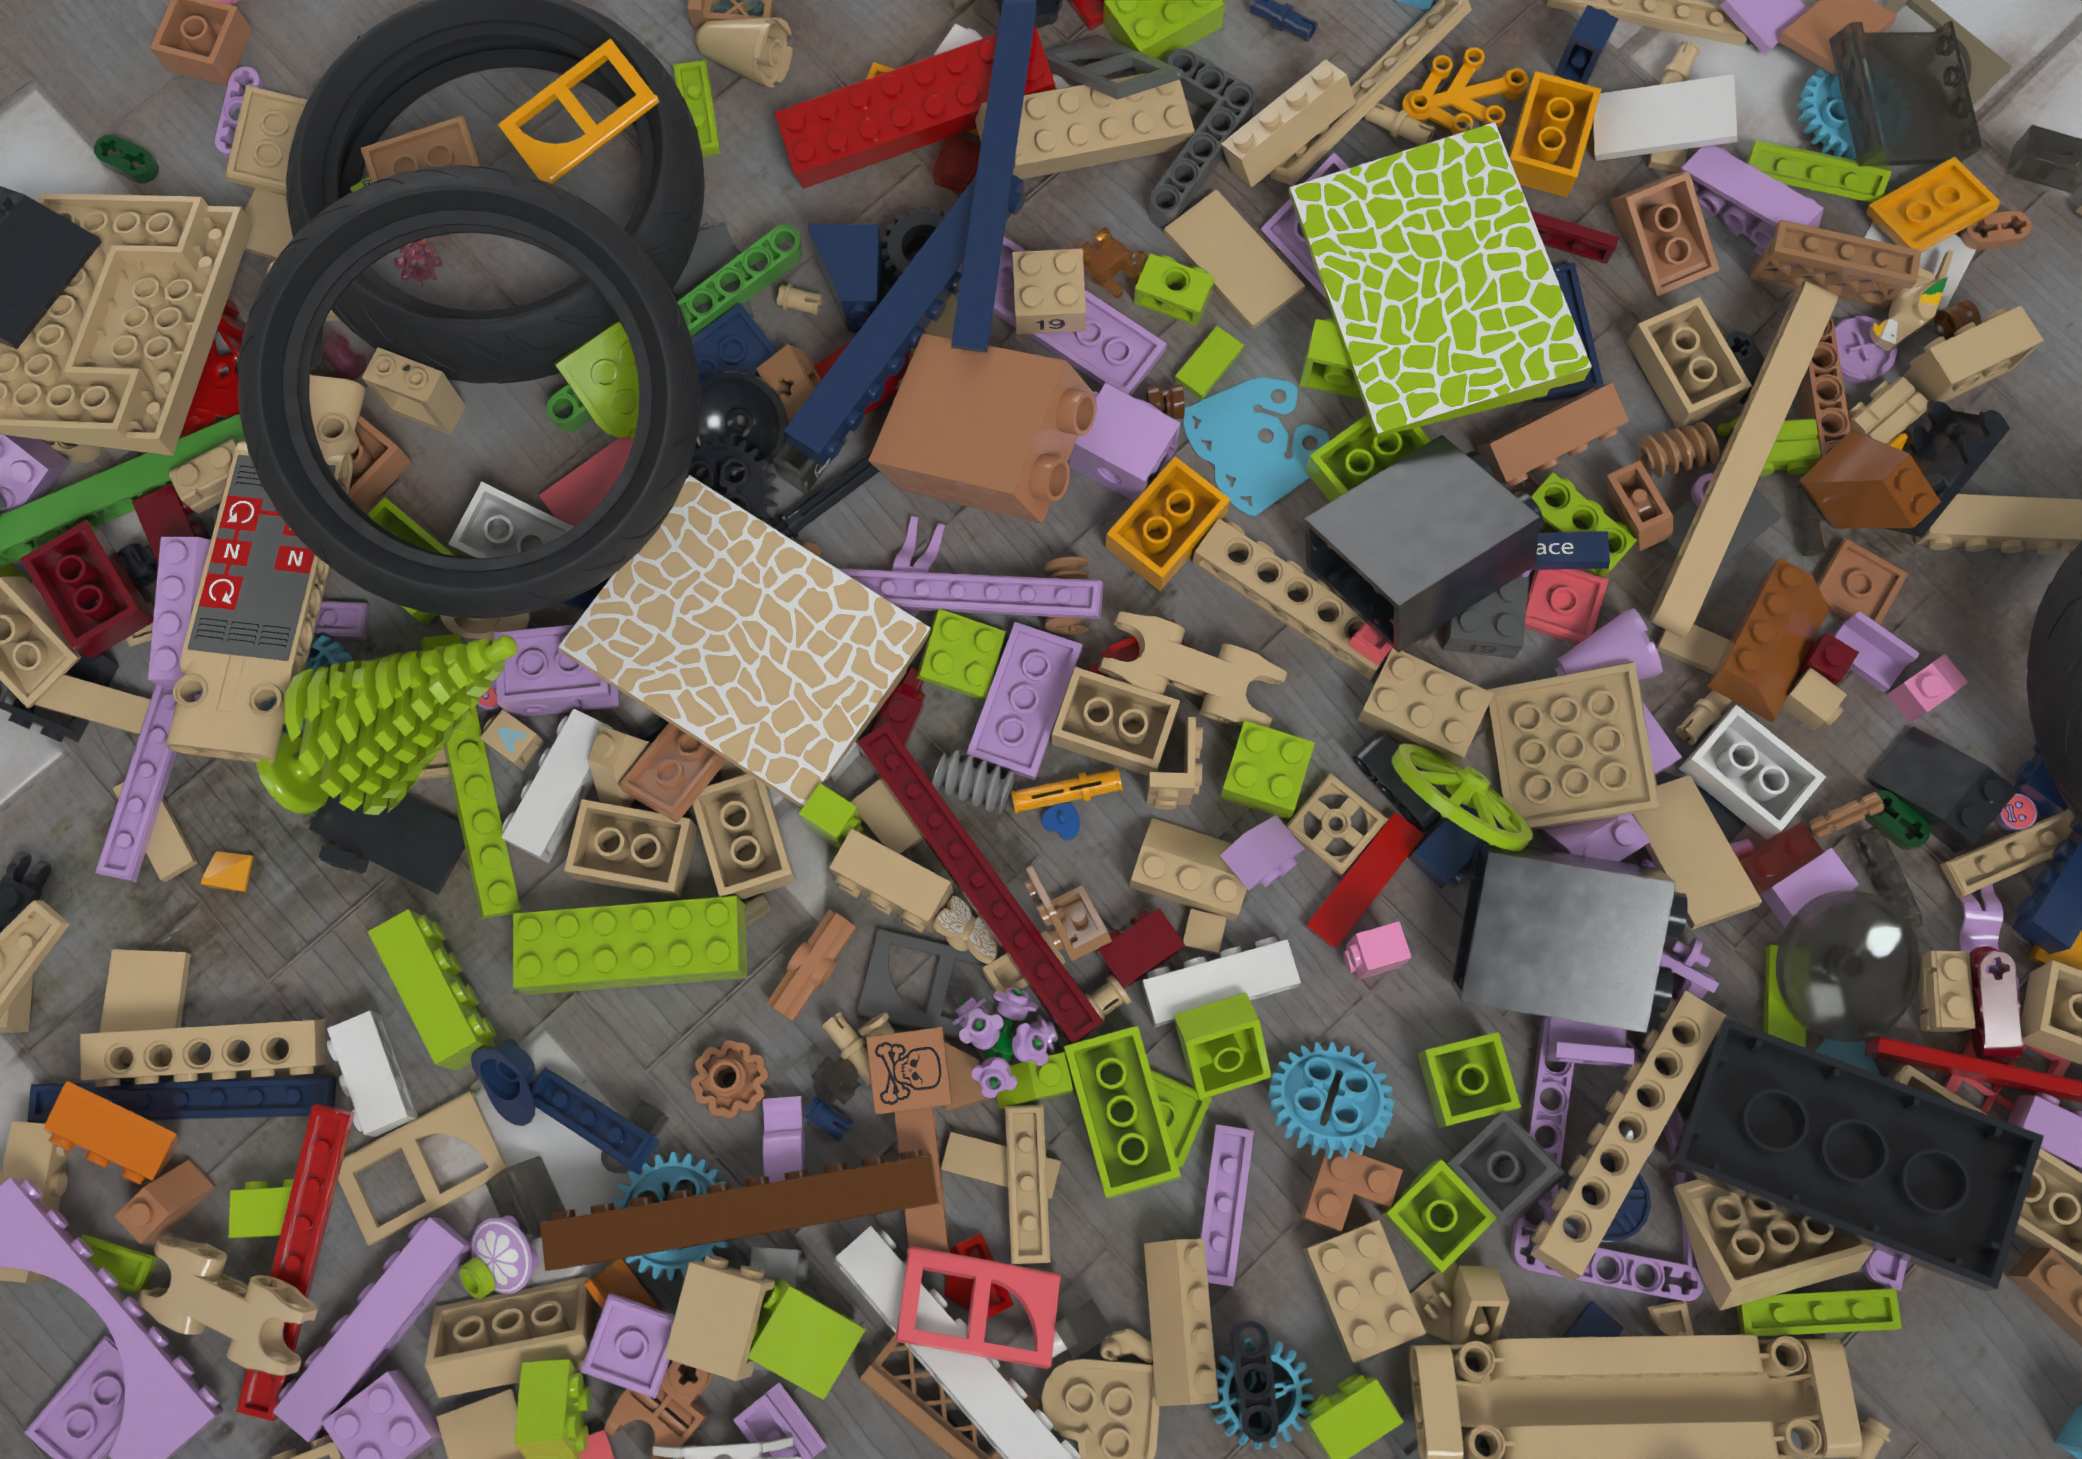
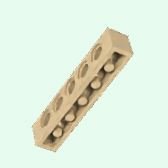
[1193,519,1391,680]
[80,1019,326,1087]

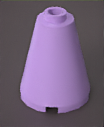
[1553,608,1663,680]

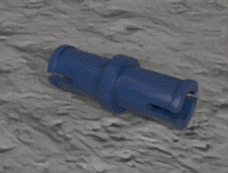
[1250,0,1318,42]

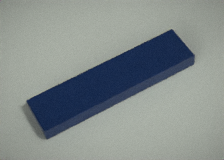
[530,1067,660,1174]

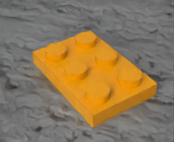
[1866,156,2000,253]

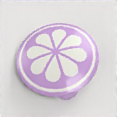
[471,1215,540,1294]

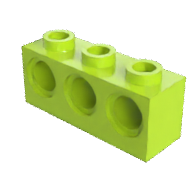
[1531,472,1637,578]

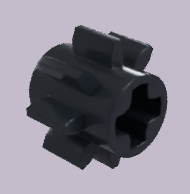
[117,543,158,588]

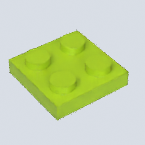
[916,608,1006,701]

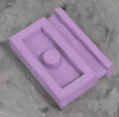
[733,1382,827,1459]

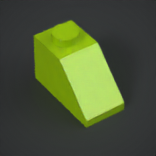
[996,1052,1073,1110]

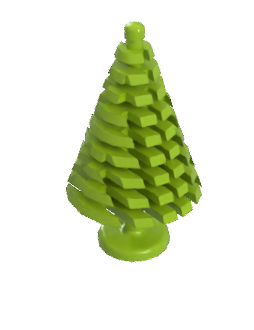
[256,635,518,815]

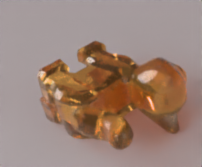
[1078,226,1148,299]

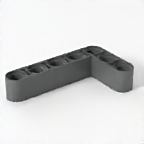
[1149,49,1255,228]

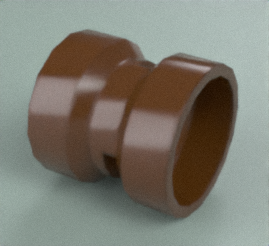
[1146,384,1185,419]

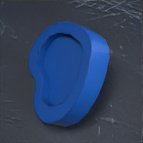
[1042,803,1080,840]

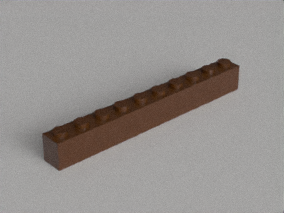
[540,1149,940,1271]

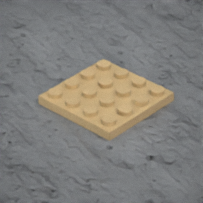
[1487,662,1661,830]

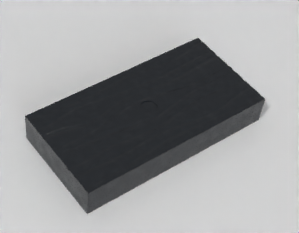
[1669,1018,2044,1291]

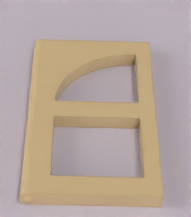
[338,1090,510,1246]

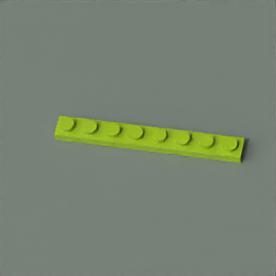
[421,634,521,920]

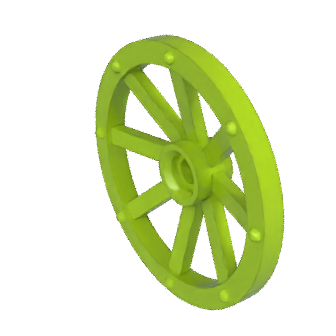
[1391,744,1533,851]

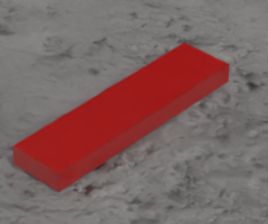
[1305,812,1425,950]

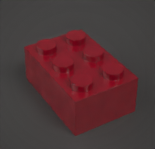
[20,520,154,659]

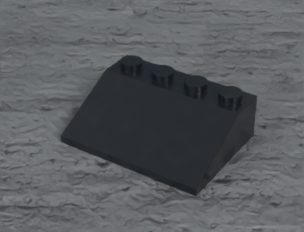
[0,186,102,349]

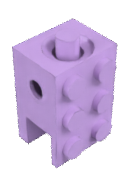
[491,625,620,718]

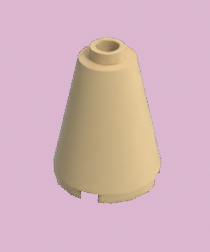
[695,17,793,88]

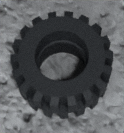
[881,207,945,288]

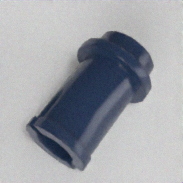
[803,1096,853,1142]

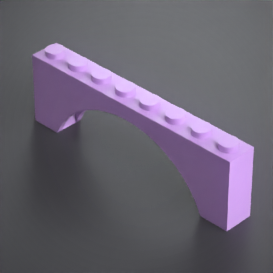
[0,1178,223,1459]

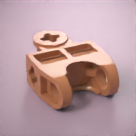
[604,1361,714,1459]

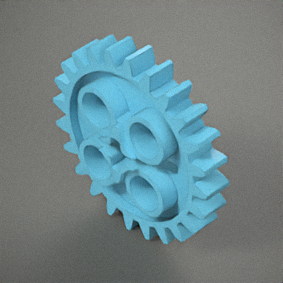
[1797,60,1910,162]
[1268,1042,1394,1159]
[612,1152,729,1280]

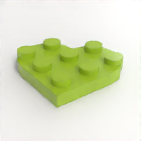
[554,321,640,438]

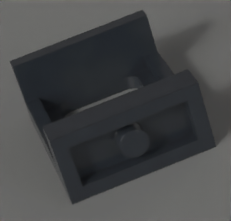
[0,652,119,743]

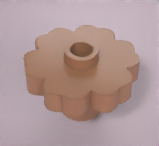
[691,1040,770,1119]

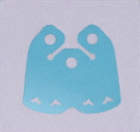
[1183,377,1329,516]

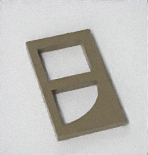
[1868,0,2012,121]

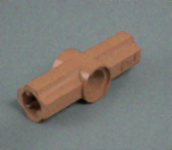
[766,909,857,1022]

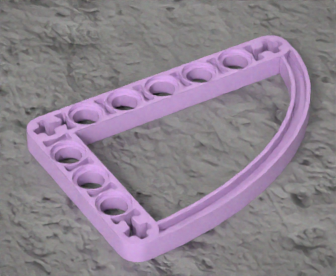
[1510,1016,1704,1301]

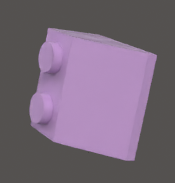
[1538,814,1651,862]

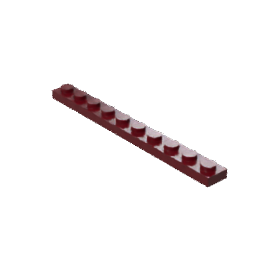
[857,722,1104,1044]

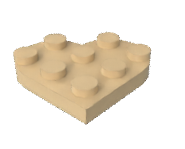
[1042,1358,1160,1459]

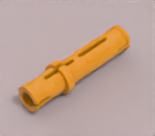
[1011,768,1123,814]

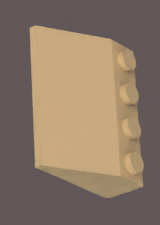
[1674,1179,1874,1311]

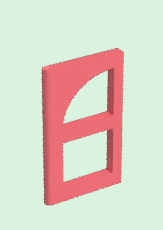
[895,1246,1061,1369]

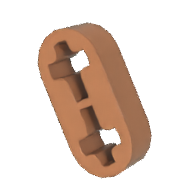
[1960,211,2032,250]

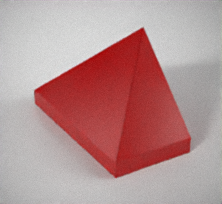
[944,1233,1014,1319]

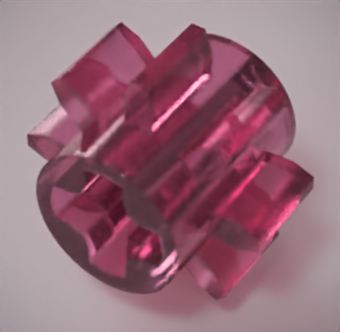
[394,241,442,287]

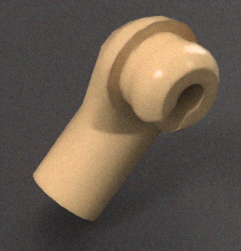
[1100,1328,1153,1364]

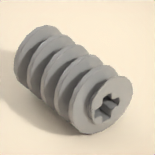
[932,749,1014,815]

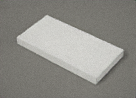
[1594,74,1738,161]

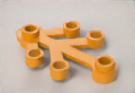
[1402,47,1529,135]

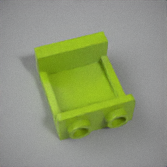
[748,1277,866,1400]

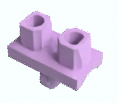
[1660,938,1719,999]

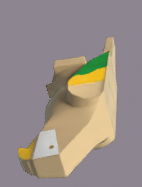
[1869,250,1953,351]

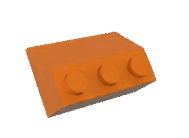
[44,1081,180,1186]

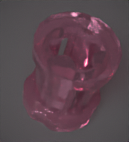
[321,335,366,381]

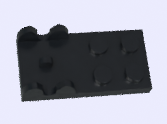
[1884,400,2010,537]

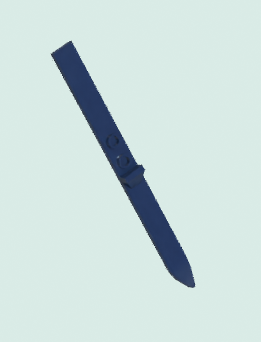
[951,0,1036,353]

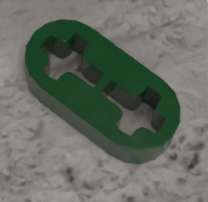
[94,134,159,184]
[1865,790,1930,850]

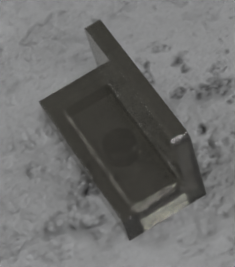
[485,1156,565,1246]

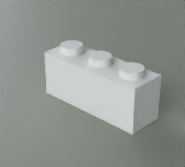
[327,1011,418,1137]

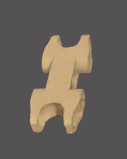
[1098,612,1287,728]
[138,1237,318,1376]

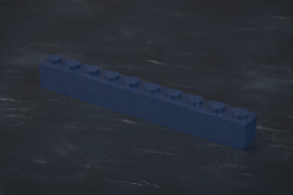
[784,174,1026,467]

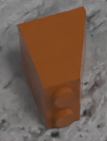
[1799,430,1941,529]

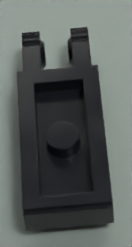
[0,851,52,933]

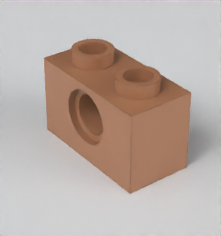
[1607,460,1673,551]

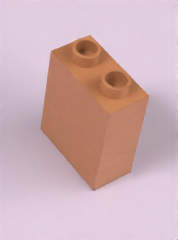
[868,333,1097,524]

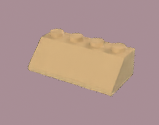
[425,1277,596,1398]

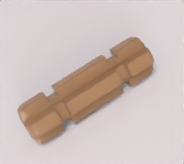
[1809,792,1884,838]

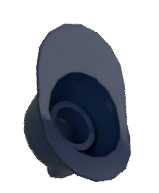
[471,1038,536,1126]

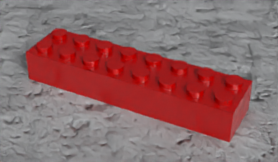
[775,25,1056,189]

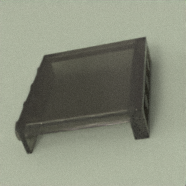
[1829,21,1983,167]

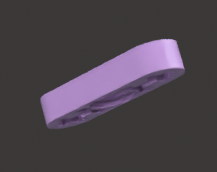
[215,66,265,161]

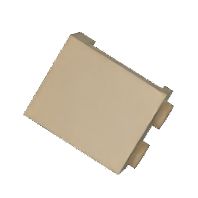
[664,1255,775,1381]

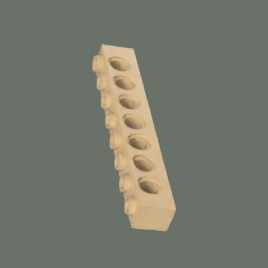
[1530,990,1726,1281]

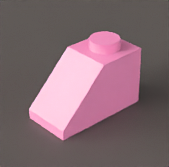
[1887,654,1968,723]

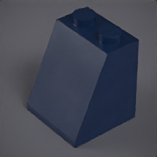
[808,224,884,333]

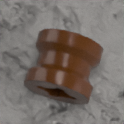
[1934,299,1981,340]

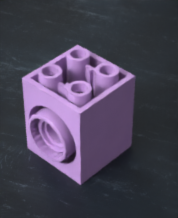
[1069,383,1181,502]

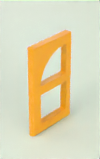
[498,39,660,184]

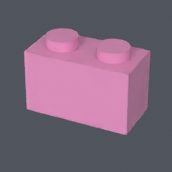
[1343,921,1412,980]

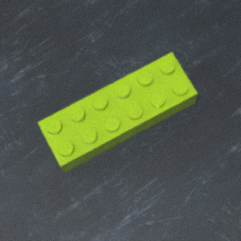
[513,896,747,995]

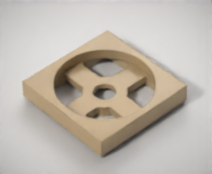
[1286,773,1388,877]

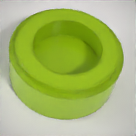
[459,1258,495,1299]

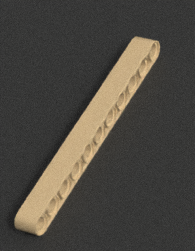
[1649,280,1838,637]

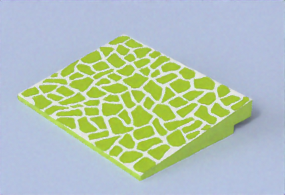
[1289,122,1592,438]

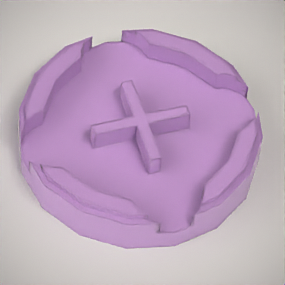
[1835,316,1898,384]

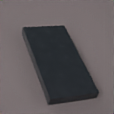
[308,792,465,895]

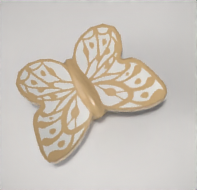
[933,896,997,964]

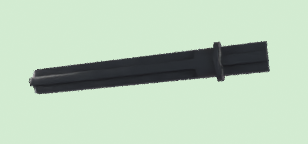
[771,452,880,539]

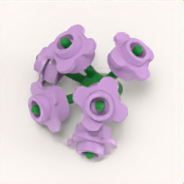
[952,988,1058,1098]

